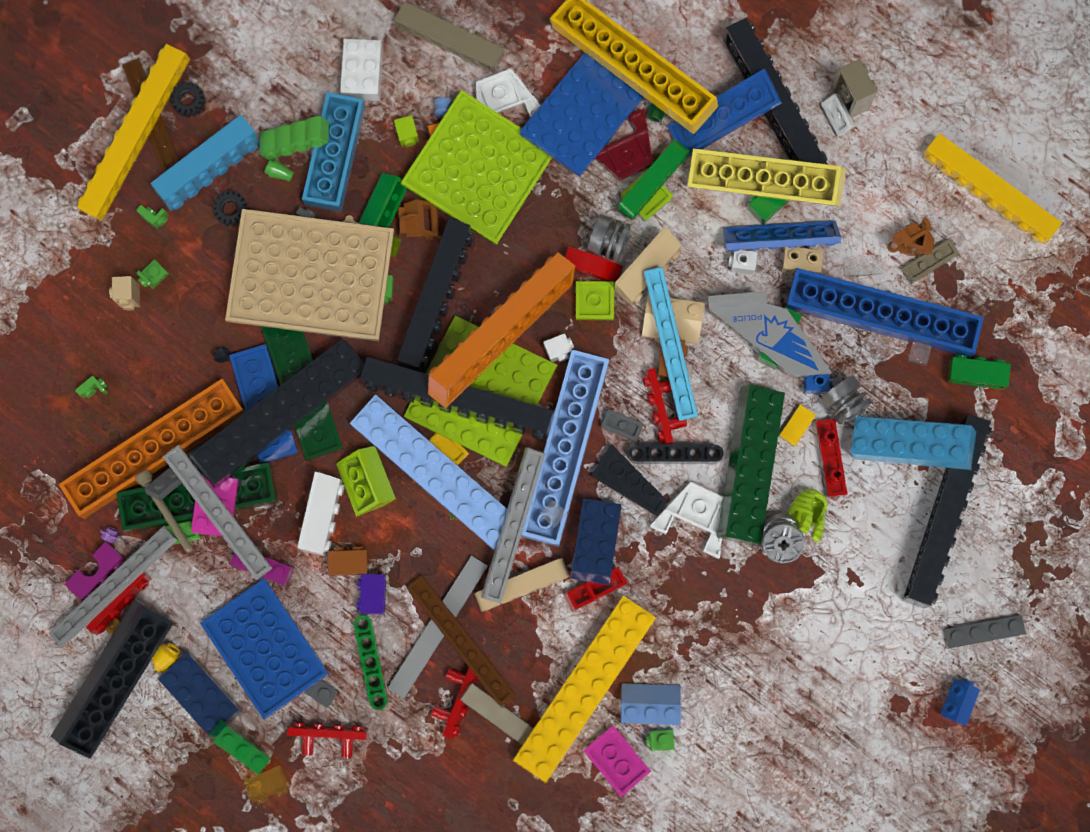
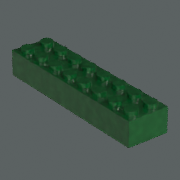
[717,384,785,545]
[116,463,279,533]

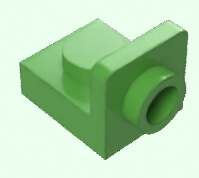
[136,205,169,229]
[136,259,169,289]
[75,376,109,399]
[646,730,675,751]

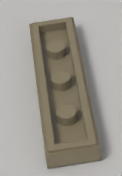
[459,683,534,745]

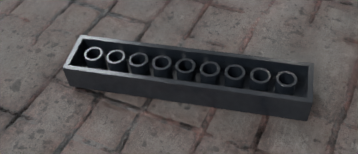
[723,18,828,165]
[190,338,365,489]
[360,357,554,440]
[902,414,992,609]

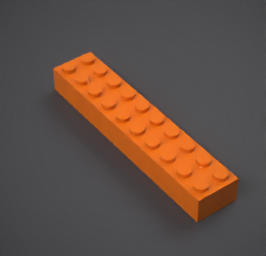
[428,253,575,408]
[59,379,245,519]

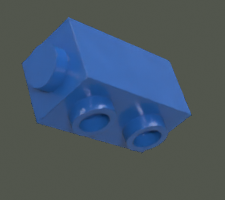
[940,678,980,726]

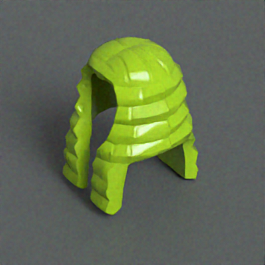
[787,488,828,542]

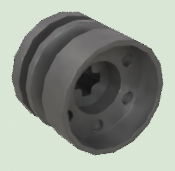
[587,214,631,262]
[821,375,873,425]
[762,513,804,563]

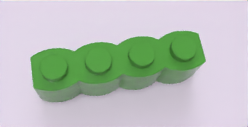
[259,116,329,160]

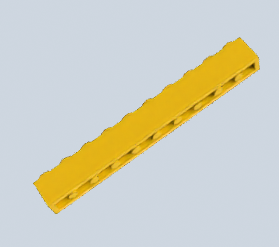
[77,44,190,222]

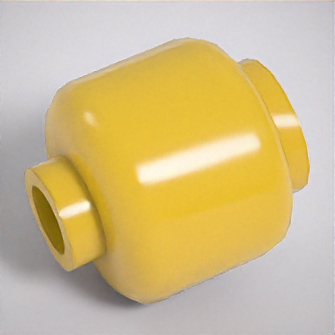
[152,643,181,672]

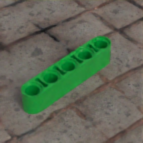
[617,139,690,220]
[354,615,389,710]

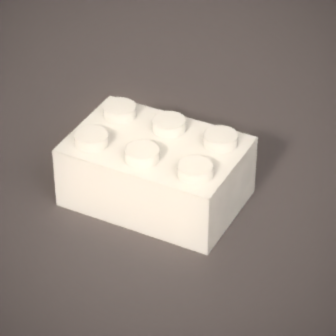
[340,39,383,101]

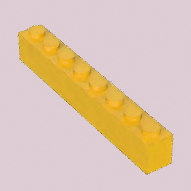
[923,133,1062,245]

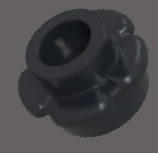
[212,347,231,363]

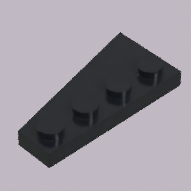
[591,444,667,517]

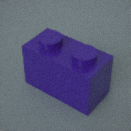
[357,574,387,615]

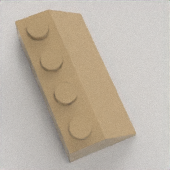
[614,227,681,306]

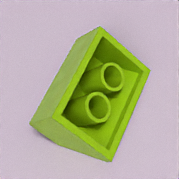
[336,446,396,517]

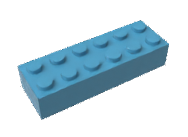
[302,92,366,212]
[151,115,260,211]
[850,416,976,470]

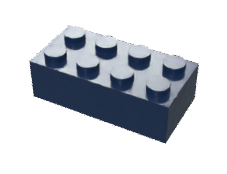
[571,499,622,585]
[158,652,243,737]

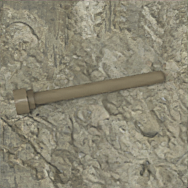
[135,470,193,553]

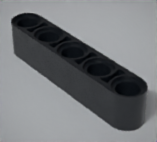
[628,444,724,464]

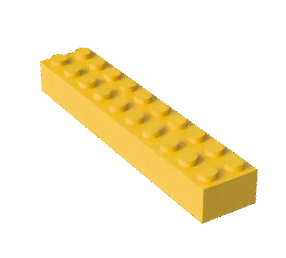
[550,0,718,134]
[513,596,656,783]

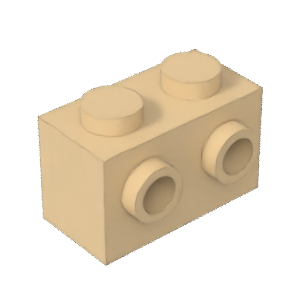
[781,246,824,274]
[109,276,140,310]

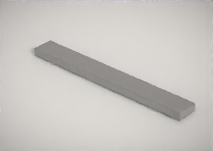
[163,445,273,580]
[481,448,545,603]
[49,526,177,648]
[388,556,488,699]

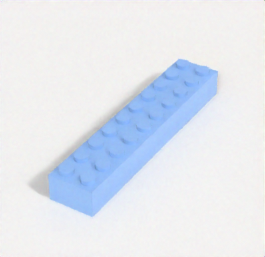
[521,350,609,547]
[350,395,507,551]

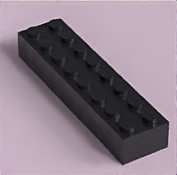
[397,218,474,373]
[50,600,174,759]

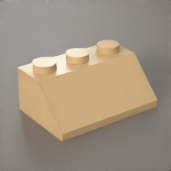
[642,295,705,345]

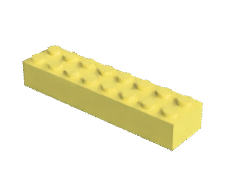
[688,149,846,207]

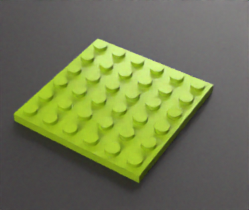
[401,90,552,245]
[404,316,557,468]

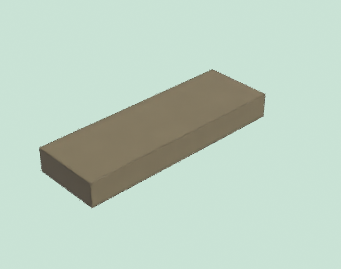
[901,238,960,285]

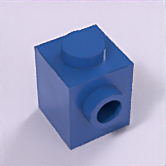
[804,374,833,394]

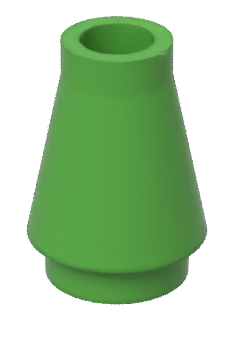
[265,159,294,182]

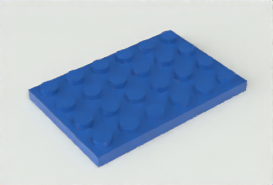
[520,53,644,177]
[200,578,329,720]

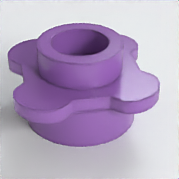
[100,527,122,543]

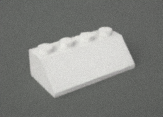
[297,472,344,556]

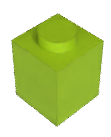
[394,115,419,147]

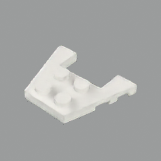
[476,69,541,118]
[650,482,723,559]

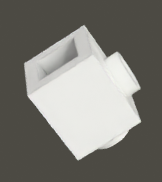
[728,250,757,275]
[543,333,574,362]

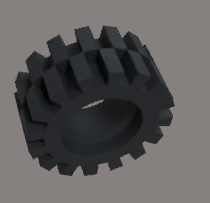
[170,81,206,118]
[212,190,249,227]

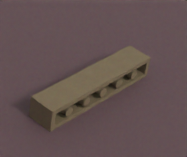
[394,2,504,74]

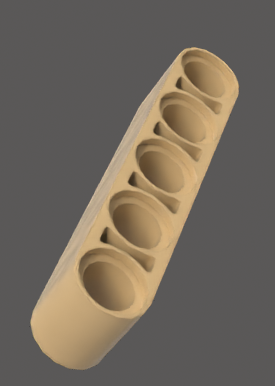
[475,558,570,612]

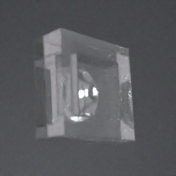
[907,341,932,366]
[540,500,568,528]

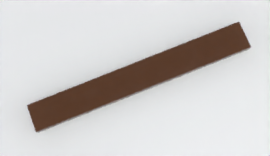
[122,58,179,173]
[407,575,517,708]

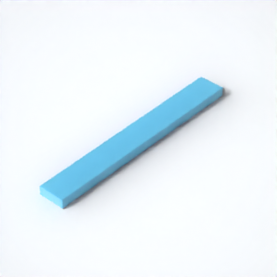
[644,267,698,421]

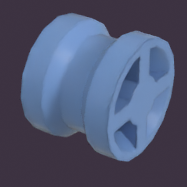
[434,97,453,118]

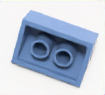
[621,684,681,725]

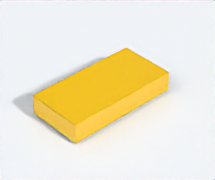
[779,405,816,447]
[429,433,469,466]

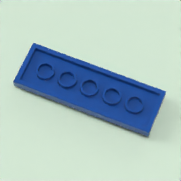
[667,69,782,158]
[722,220,841,252]
[229,344,298,464]

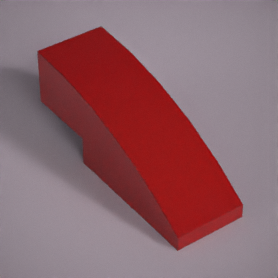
[565,246,623,284]
[564,567,628,613]

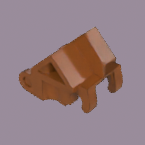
[397,199,441,240]
[887,218,935,257]

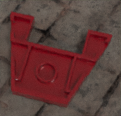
[595,108,653,182]

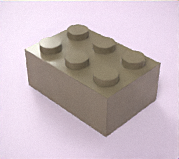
[832,59,877,118]

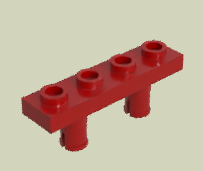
[642,368,687,444]
[815,419,848,498]
[86,572,152,636]
[431,668,479,740]
[287,722,369,758]

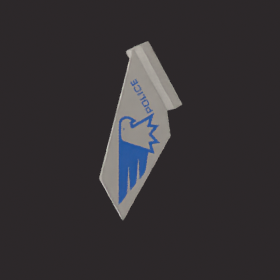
[708,291,832,377]

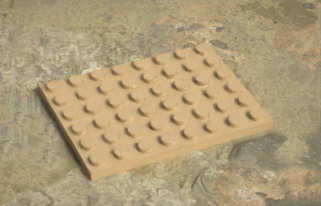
[225,209,394,341]

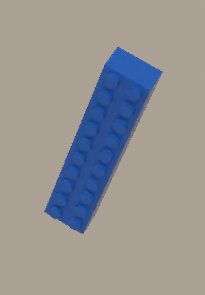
[786,268,984,358]

